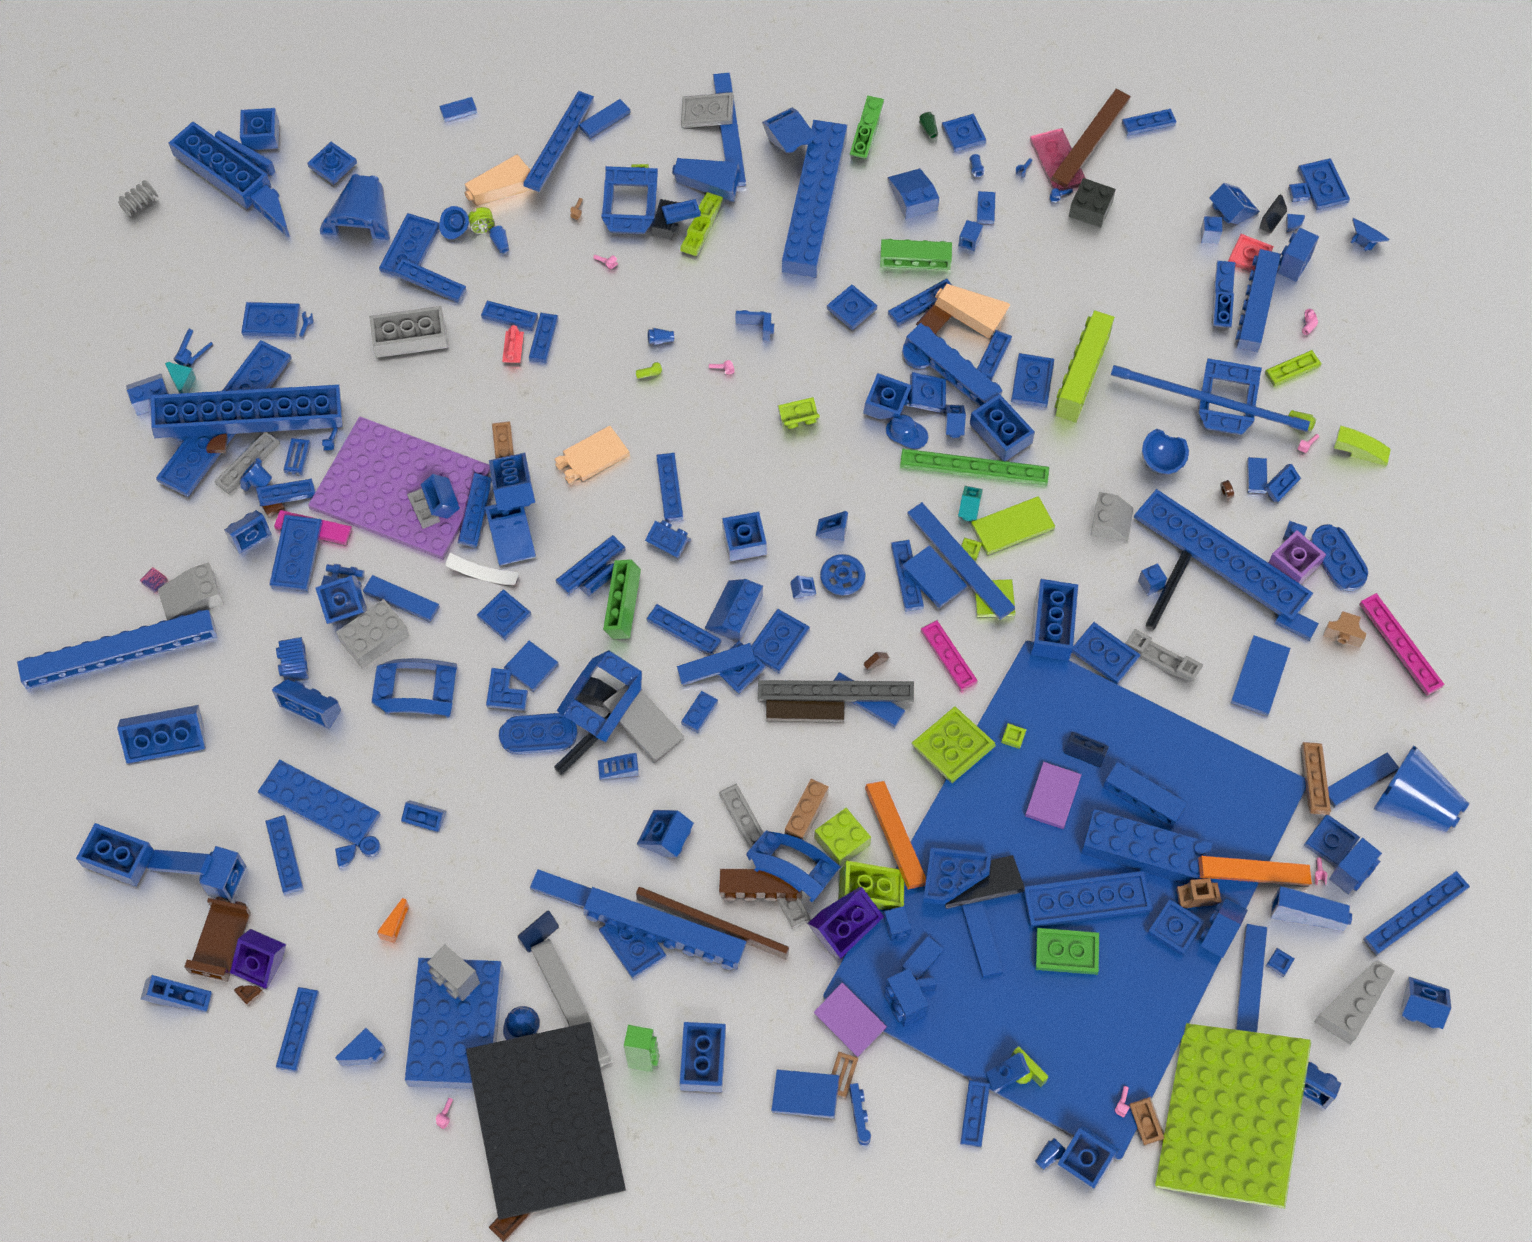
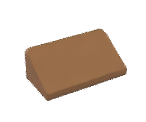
[1130,1096,1165,1145]

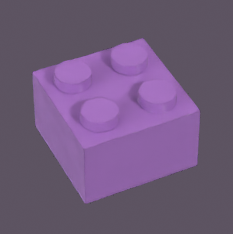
[1268,531,1326,584]

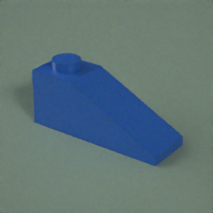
[250,185,290,237]
[140,975,212,1012]

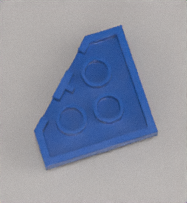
[924,847,991,905]

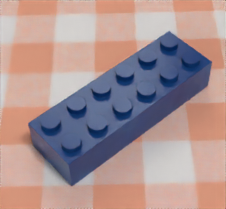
[168,121,271,209]
[1081,809,1212,884]

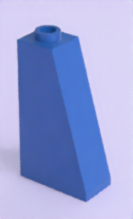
[672,158,741,202]
[1270,886,1352,931]

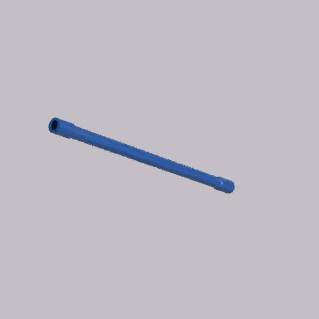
[1111,365,1310,432]

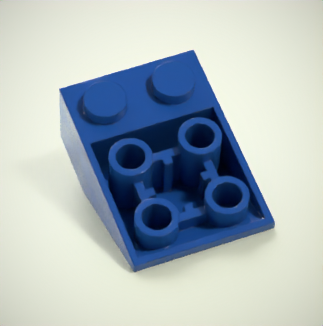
[762,107,817,153]
[485,504,536,566]

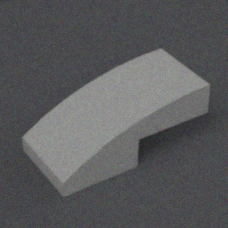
[407,489,440,529]

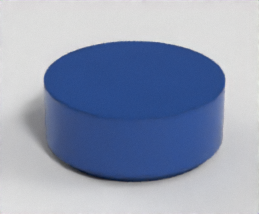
[360,836,381,857]

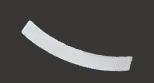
[445,553,519,585]

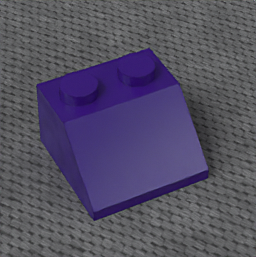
[230,929,286,989]

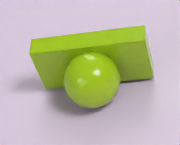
[1011,1047,1048,1087]

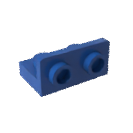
[645,520,691,558]

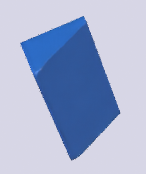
[580,563,614,596]
[401,800,447,832]

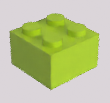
[814,808,871,867]

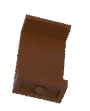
[184,897,251,982]

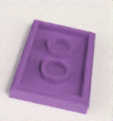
[1025,762,1082,829]
[813,983,887,1057]

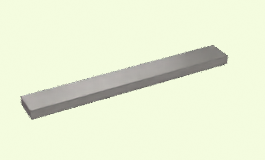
[719,783,811,929]

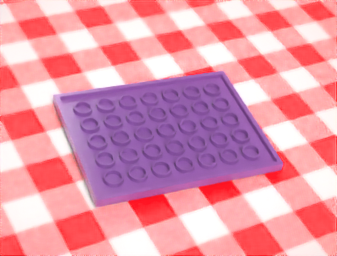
[308,416,491,560]

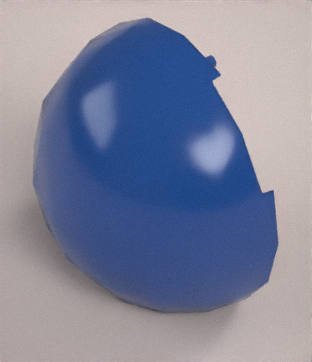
[1141,429,1189,475]

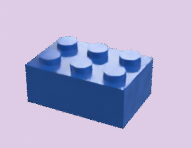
[969,394,1035,461]
[76,823,154,887]
[680,1022,726,1092]

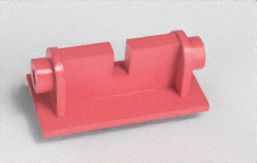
[502,325,524,363]

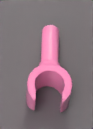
[593,255,618,269]
[709,360,735,374]
[1297,434,1319,453]
[1314,857,1328,885]
[1115,1086,1130,1118]
[436,1098,453,1129]

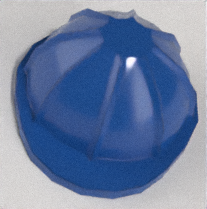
[439,206,469,239]
[503,1006,540,1040]

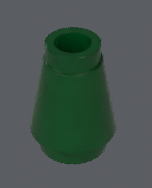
[919,112,938,139]

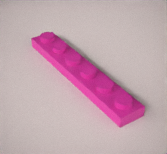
[1359,593,1445,696]

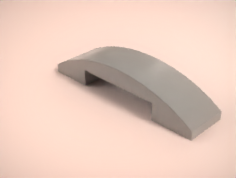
[1125,629,1203,681]

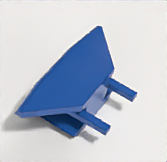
[1351,218,1390,251]

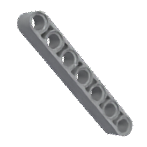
[531,939,612,1068]

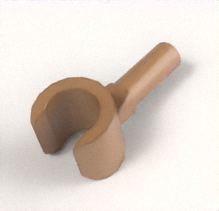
[570,198,583,220]

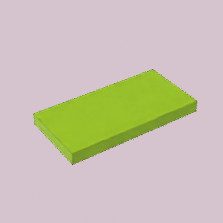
[971,496,1055,555]

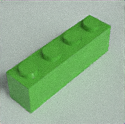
[880,239,952,270]
[603,559,641,639]
[624,1025,660,1072]

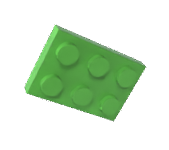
[1035,928,1099,975]

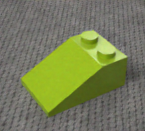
[838,861,904,910]

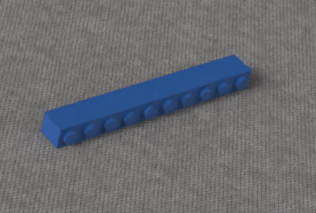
[17,610,217,690]

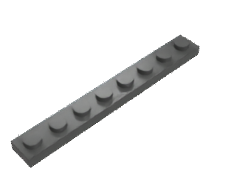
[758,680,914,702]

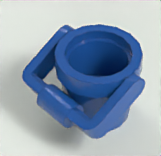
[240,458,272,491]

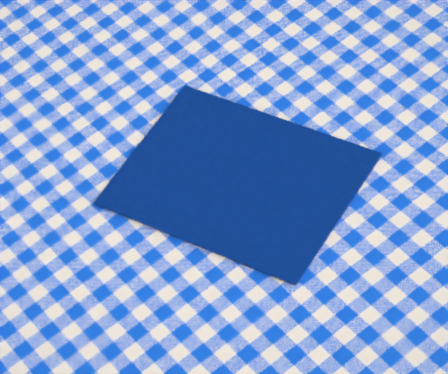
[823,640,1306,1160]

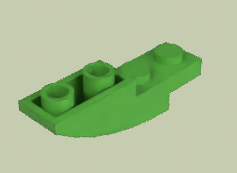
[850,95,884,159]

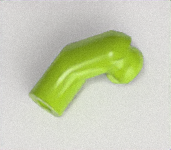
[636,362,662,379]

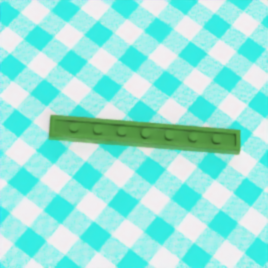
[900,448,1049,486]

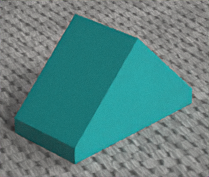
[165,362,196,393]

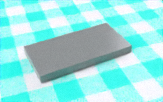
[603,685,684,762]

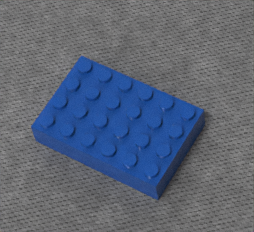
[405,958,504,1089]

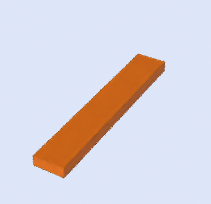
[865,781,926,889]
[1198,856,1312,886]

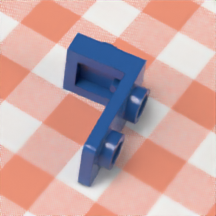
[735,310,775,341]

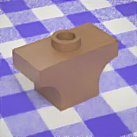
[1323,611,1367,648]
[1176,878,1221,908]

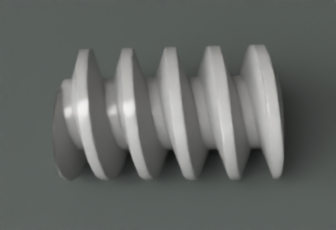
[118,180,158,217]

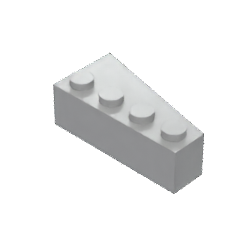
[1314,960,1395,1045]

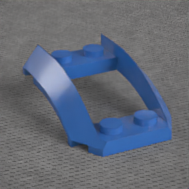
[601,166,658,234]
[1199,358,1262,435]
[557,650,642,742]
[371,658,457,718]
[746,830,841,902]

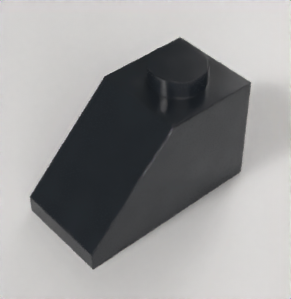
[576,677,618,708]

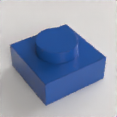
[1283,521,1307,540]

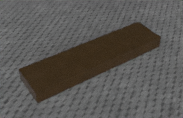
[766,700,844,722]

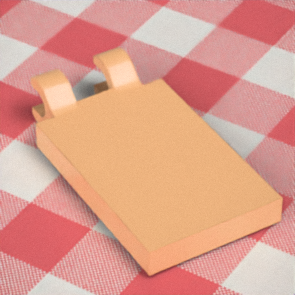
[554,426,630,484]

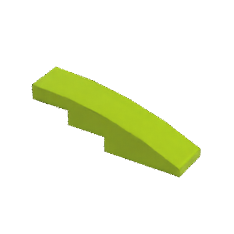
[680,192,723,256]

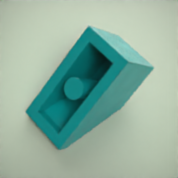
[958,486,983,521]

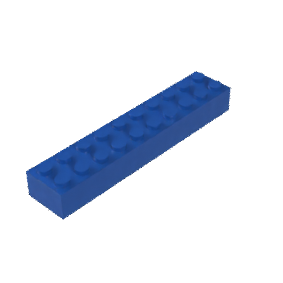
[782,119,847,278]
[150,385,343,438]

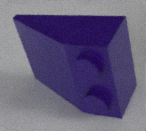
[807,887,884,959]

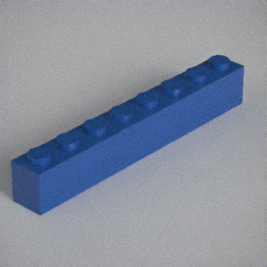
[584,887,747,970]

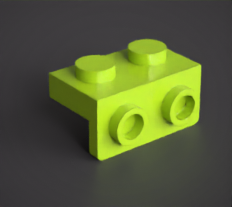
[778,397,820,429]

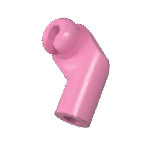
[1302,309,1318,335]

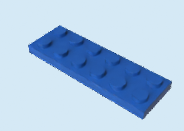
[258,759,381,847]
[1024,871,1152,928]

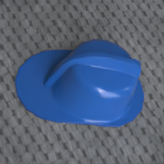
[886,415,929,449]

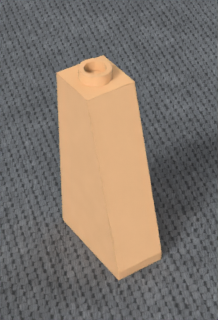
[464,154,532,206]
[935,284,1010,339]

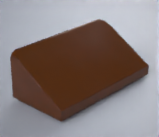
[916,302,952,334]

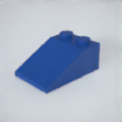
[888,168,939,220]

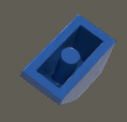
[945,404,966,438]
[335,1028,386,1066]

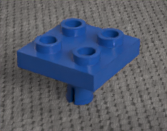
[307,141,357,185]

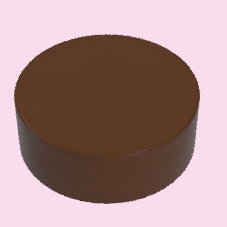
[1220,480,1234,500]

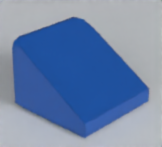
[790,575,816,598]

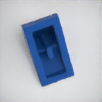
[816,511,848,541]

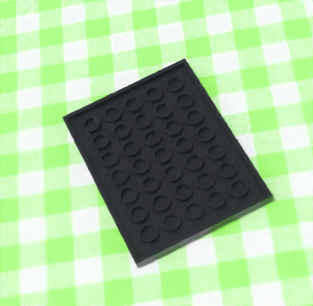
[466,1022,626,1220]

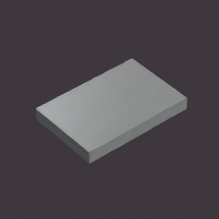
[681,92,734,128]

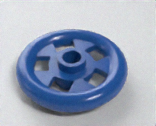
[820,554,866,595]

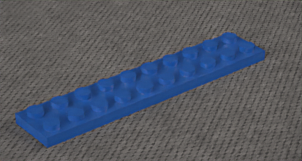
[156,340,292,497]
[1134,489,1313,623]

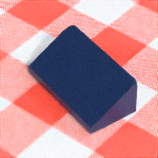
[1064,732,1109,767]
[517,910,559,953]

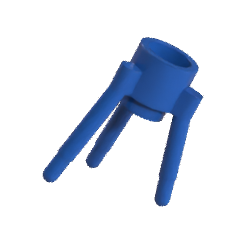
[173,328,213,366]

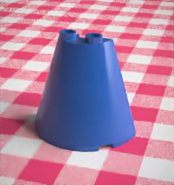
[320,174,390,240]
[1373,745,1470,832]

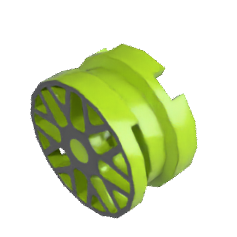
[468,207,495,234]

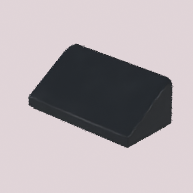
[1259,194,1287,234]

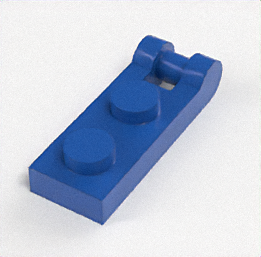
[849,1083,871,1147]

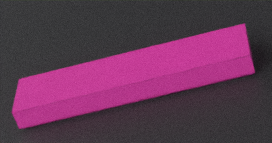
[274,510,352,545]
[921,620,978,692]

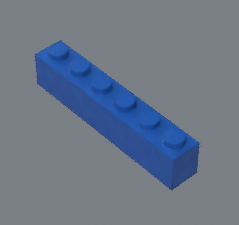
[1235,249,1281,353]
[905,323,1003,407]

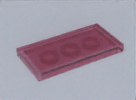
[1030,128,1085,191]

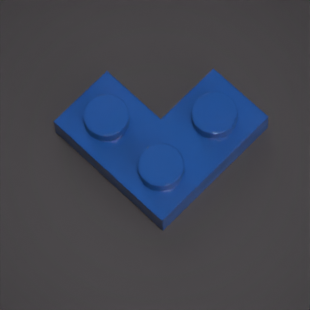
[486,668,528,711]

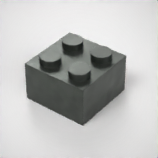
[1069,178,1116,228]

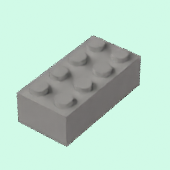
[369,306,448,358]

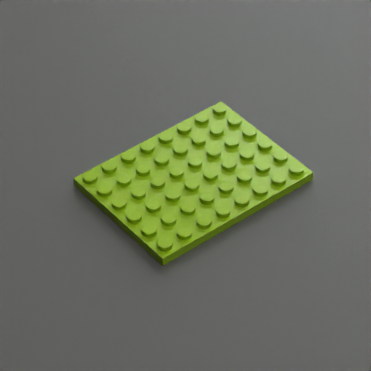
[1155,1023,1311,1209]

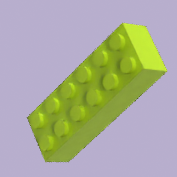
[1054,310,1115,423]

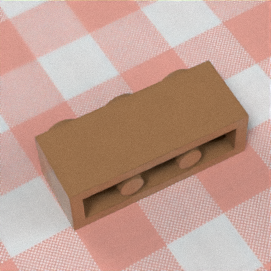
[785,779,829,841]

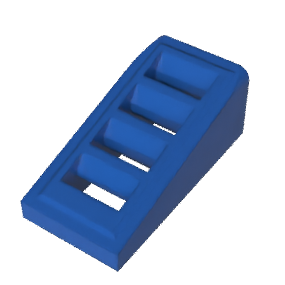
[598,753,639,780]

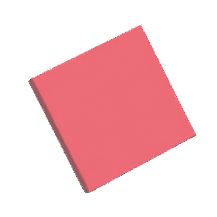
[1228,234,1274,272]

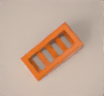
[377,898,409,943]

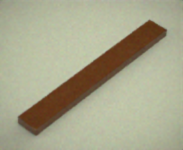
[1051,88,1131,188]
[636,887,789,960]

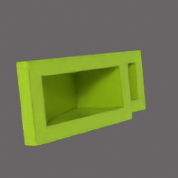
[1334,425,1391,466]

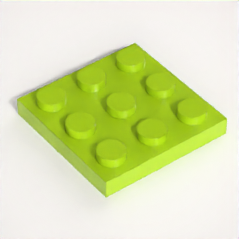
[912,706,995,783]

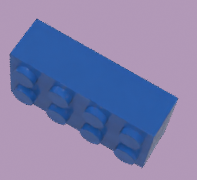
[489,453,535,511]
[1031,579,1078,661]

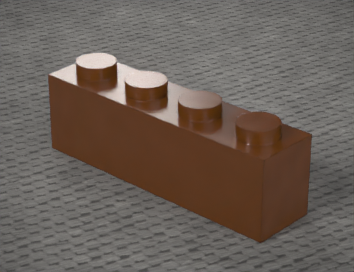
[719,869,802,901]

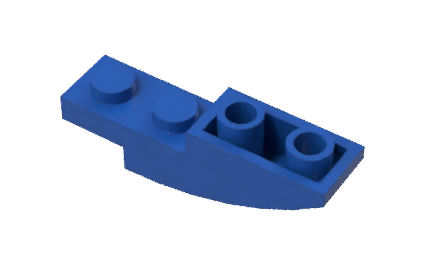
[1213,260,1235,328]

